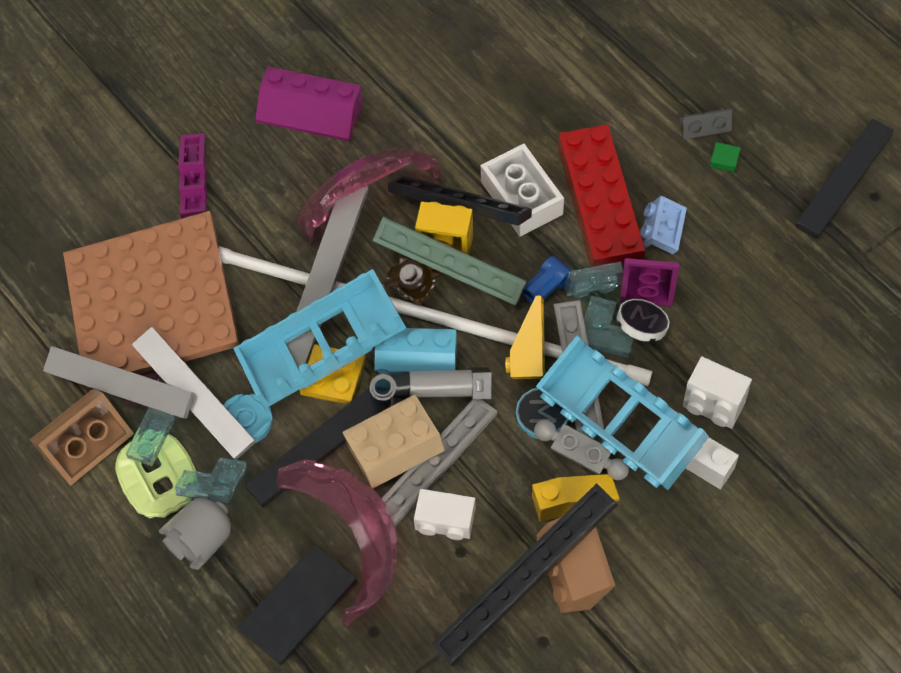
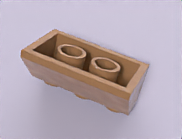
[30,388,134,486]
[536,517,615,613]

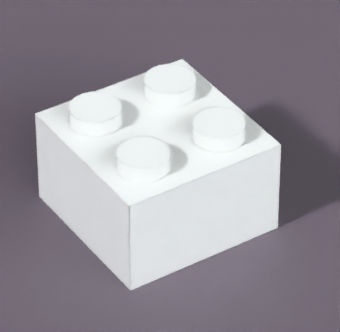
[683,356,752,429]

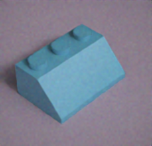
[375,328,457,389]

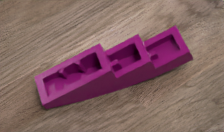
[178,133,207,219]

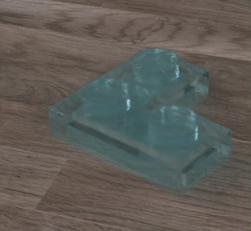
[584,296,634,358]
[175,458,246,503]

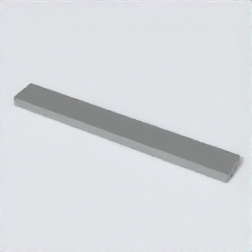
[286,180,369,368]

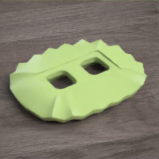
[115,432,200,519]

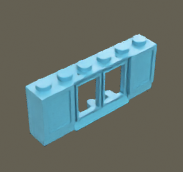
[233,269,406,408]
[536,336,709,490]

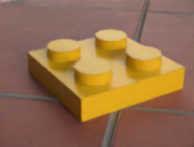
[300,344,366,405]

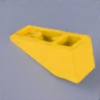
[506,296,545,379]
[532,474,620,522]

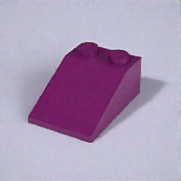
[620,258,679,307]

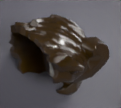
[382,256,444,304]

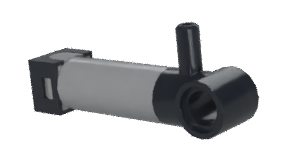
[368,367,492,407]

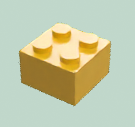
[415,202,473,254]

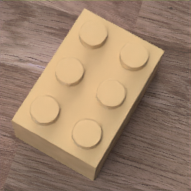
[342,395,445,489]

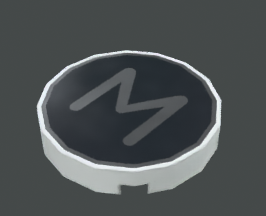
[616,299,670,341]

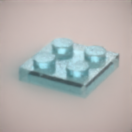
[564,262,623,298]

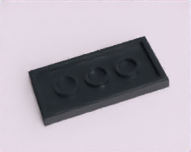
[238,544,357,666]

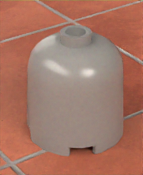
[159,498,231,570]

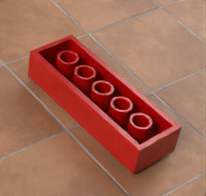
[558,124,645,275]

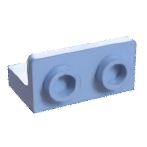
[640,196,687,254]

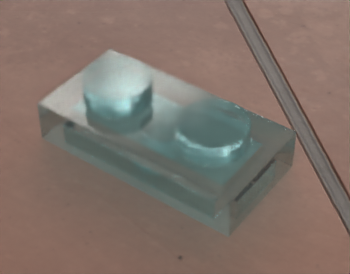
[126,407,175,466]

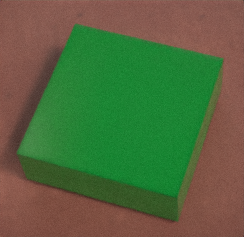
[710,142,740,172]

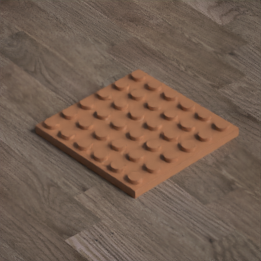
[63,211,240,389]

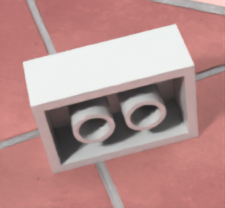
[481,144,564,237]

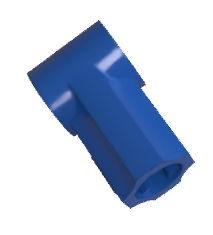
[522,256,574,304]

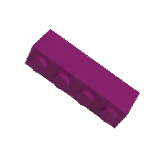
[256,66,363,141]

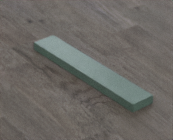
[373,217,526,305]

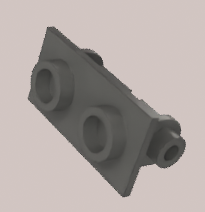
[679,108,732,139]

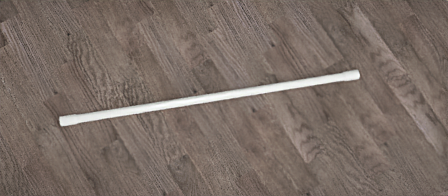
[219,246,652,386]

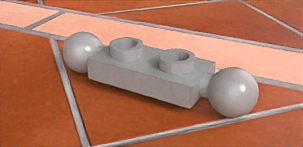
[534,419,629,480]

